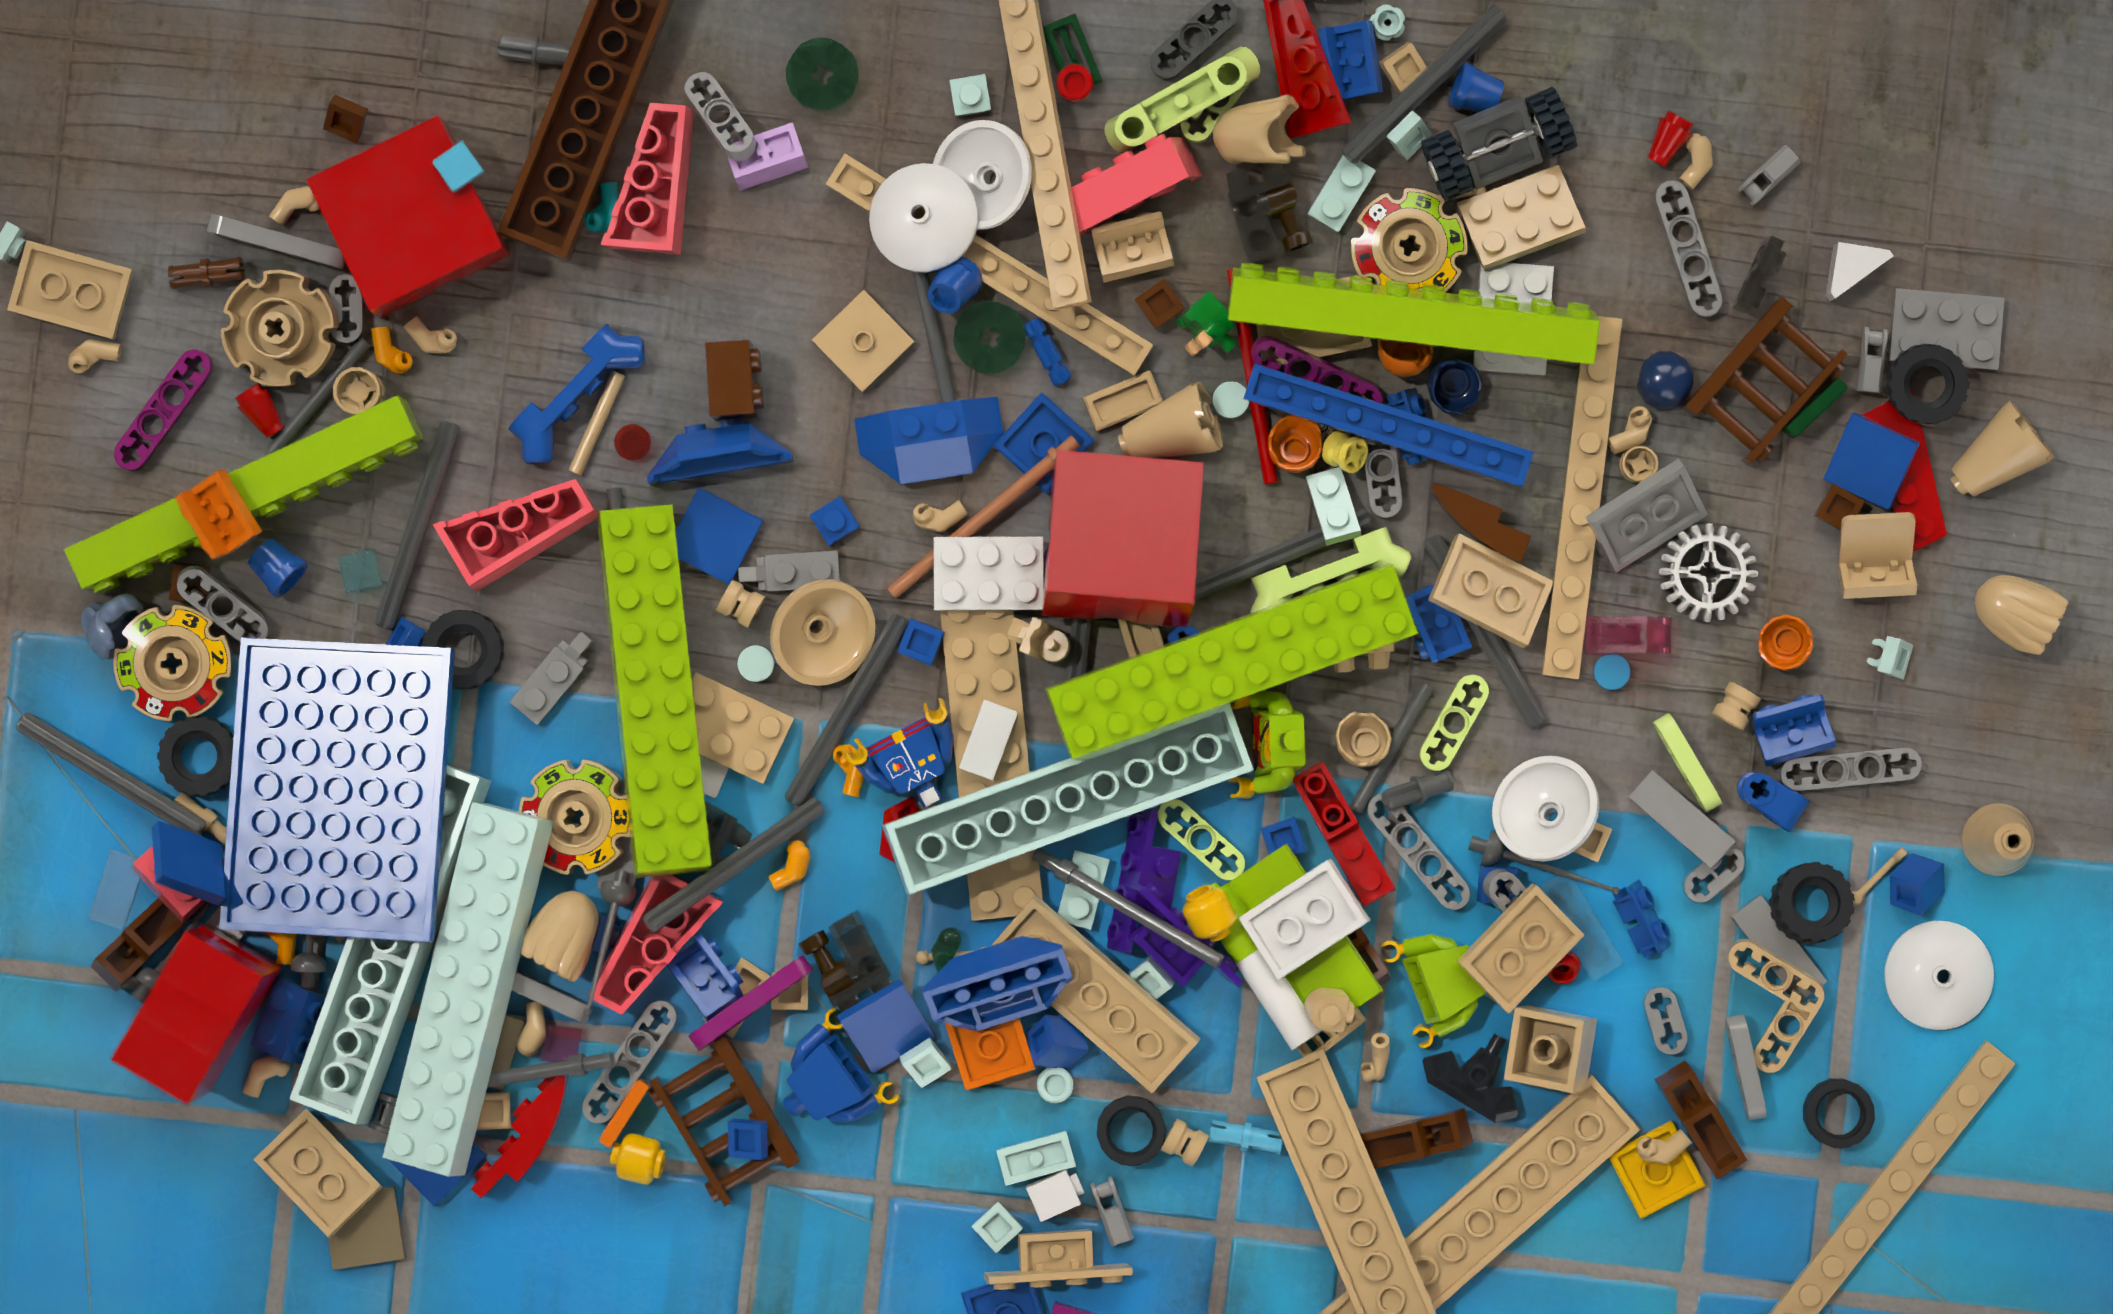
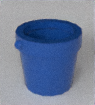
[1448,62,1504,113]
[927,256,983,314]
[247,538,308,598]

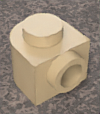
[1304,988,1354,1033]

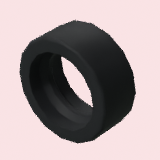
[1803,1078,1875,1148]
[1097,1095,1166,1166]

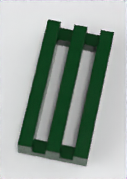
[1043,13,1103,85]
[1781,378,1848,438]

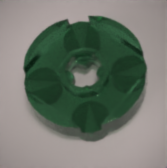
[786,37,859,112]
[953,301,1026,374]

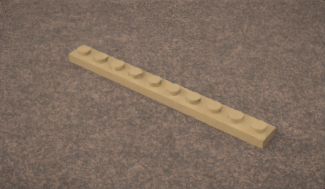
[999,0,1092,311]
[826,153,1153,376]
[1542,316,1622,680]
[1769,1040,2016,1314]

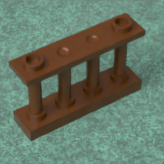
[1682,297,1847,465]
[648,1035,802,1206]

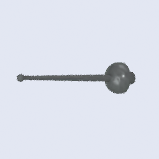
[1468,831,1619,894]
[583,870,637,1016]
[132,902,212,1003]
[290,935,327,987]

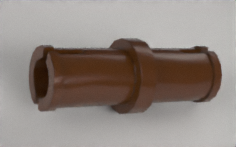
[168,257,245,289]

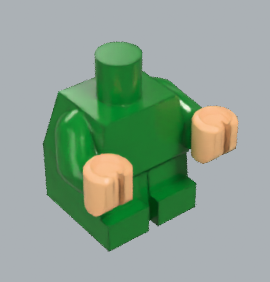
[1175,291,1237,356]

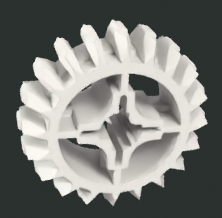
[1658,523,1758,622]

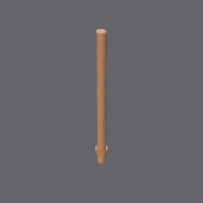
[887,435,1081,599]

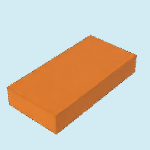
[599,1078,651,1148]

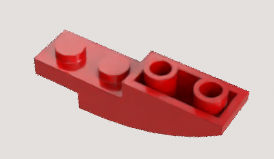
[1292,761,1396,908]
[471,1074,569,1198]

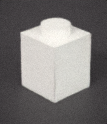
[1026,1169,1084,1222]

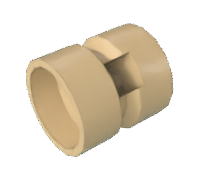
[333,367,386,415]

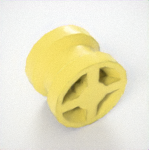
[1322,430,1368,473]

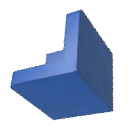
[1890,854,1945,915]
[1025,1014,1089,1070]

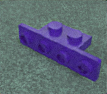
[1107,808,1182,954]
[1129,881,1243,987]

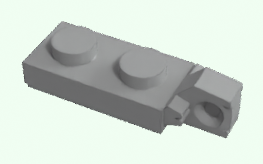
[738,550,840,592]
[510,632,594,725]

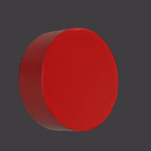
[1056,64,1093,102]

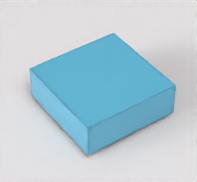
[432,141,484,193]

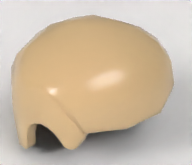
[1335,711,1392,767]

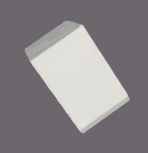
[1825,242,1894,301]

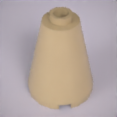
[1118,381,1223,458]
[1950,401,2055,497]
[1961,803,2035,876]

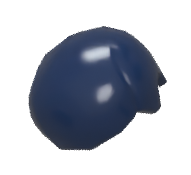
[1637,351,1694,410]
[1427,357,1482,415]

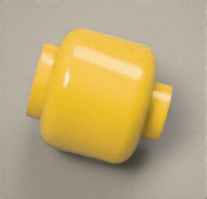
[1182,885,1236,942]
[610,1133,666,1185]

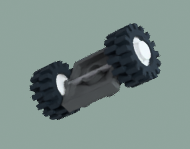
[1421,87,1578,201]

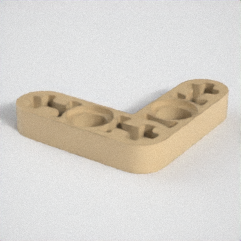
[1728,939,1825,1073]

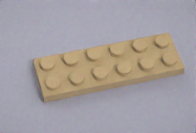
[991,895,1201,1093]

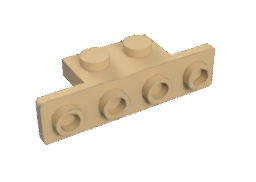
[984,1229,1133,1290]

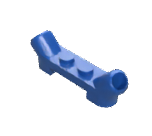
[508,324,645,464]

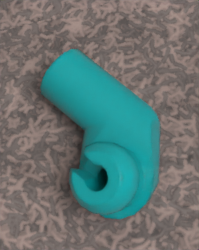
[585,182,619,233]

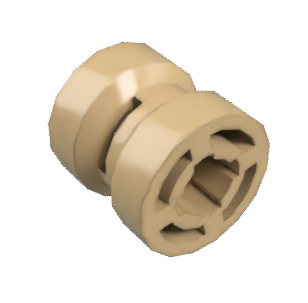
[1618,446,1658,484]
[716,580,765,628]
[1712,682,1761,731]
[1160,1118,1209,1167]

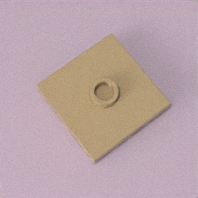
[812,290,915,393]

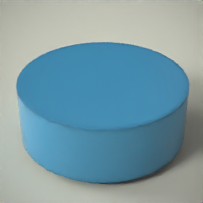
[1593,654,1630,690]

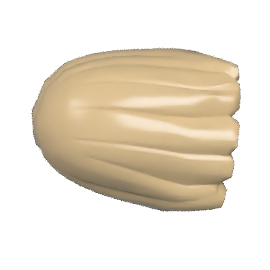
[1213,95,1306,166]
[1974,575,2068,655]
[520,891,599,982]

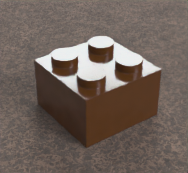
[705,340,764,420]

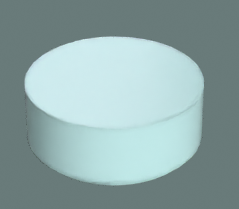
[1212,381,1249,418]
[738,645,774,682]
[1037,1067,1073,1103]

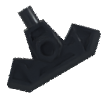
[1422,1033,1518,1123]

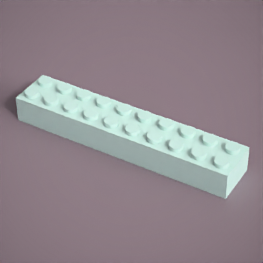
[882,703,1253,894]
[290,765,491,1124]
[382,802,554,1177]

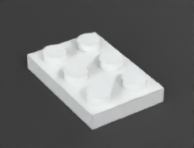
[1473,263,1554,376]
[934,537,1043,610]
[1239,859,1370,980]

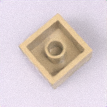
[1504,1005,1597,1093]

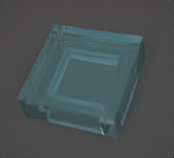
[338,549,383,593]

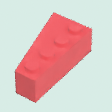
[601,103,695,255]
[1071,134,1203,236]
[433,479,599,592]
[588,874,723,1015]

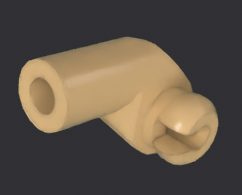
[1679,133,1713,190]
[913,500,969,533]
[1637,1129,1692,1164]

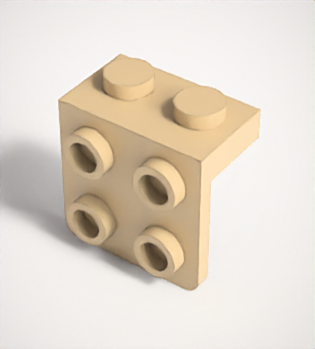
[1837,512,1917,599]

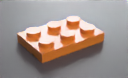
[944,1018,1035,1091]

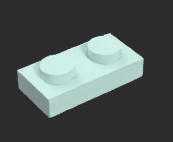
[1307,155,1376,234]
[1306,467,1361,546]
[1058,850,1110,930]
[996,1130,1076,1186]

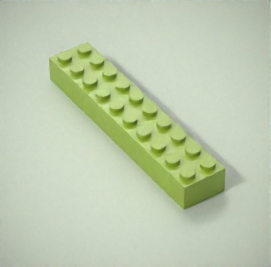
[1228,263,1600,364]
[64,395,424,594]
[597,505,711,878]
[1045,564,1418,759]

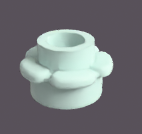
[1370,5,1405,41]

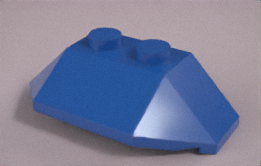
[854,397,1003,485]
[647,418,794,485]
[922,936,1073,1031]

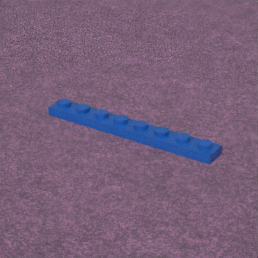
[1243,364,1534,487]

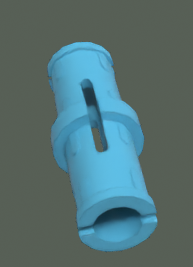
[1208,1119,1283,1155]

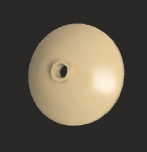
[770,579,875,686]

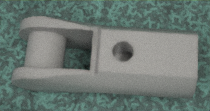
[1737,145,1801,206]
[1857,326,1888,394]
[1090,1176,1134,1246]

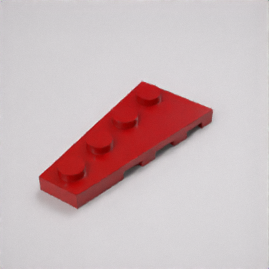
[1263,0,1352,139]
[1846,389,1947,551]

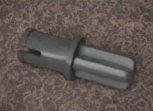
[497,36,571,67]
[1381,768,1454,810]

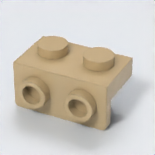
[1091,212,1174,283]

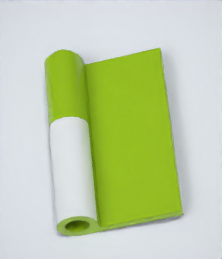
[1211,844,1383,1050]

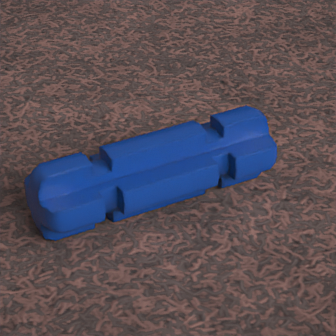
[1023,317,1071,386]

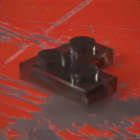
[1732,235,1786,314]

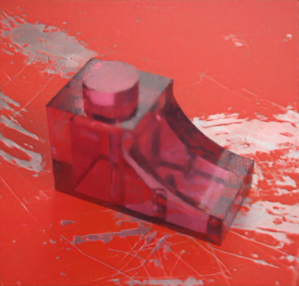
[1586,616,1672,654]

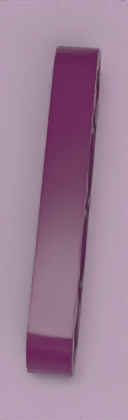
[1251,336,1382,404]
[114,349,213,471]
[688,955,813,1051]

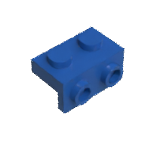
[1318,20,1383,101]
[1405,584,1472,664]
[1752,694,1836,767]
[666,931,743,1022]
[250,977,326,1065]

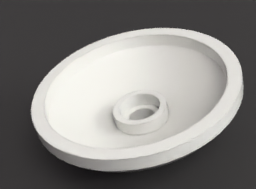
[933,120,1032,230]
[869,163,978,273]
[1492,756,1599,862]
[1884,921,1994,1030]

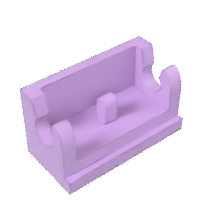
[728,122,809,191]

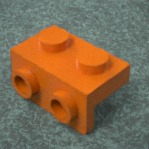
[175,469,262,560]

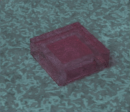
[540,1024,582,1062]

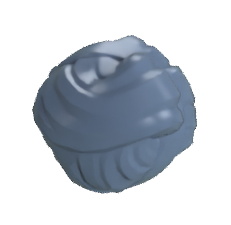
[81,594,144,660]

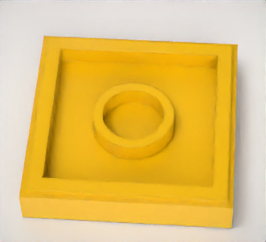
[1609,1120,1705,1219]

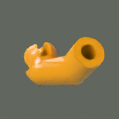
[371,326,413,374]
[833,744,864,798]

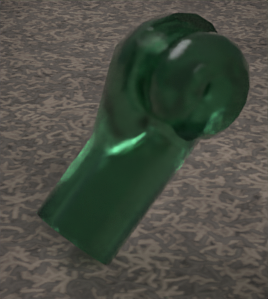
[931,927,962,973]

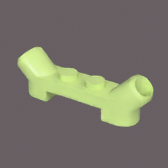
[1104,46,1260,153]
[1250,527,1412,613]

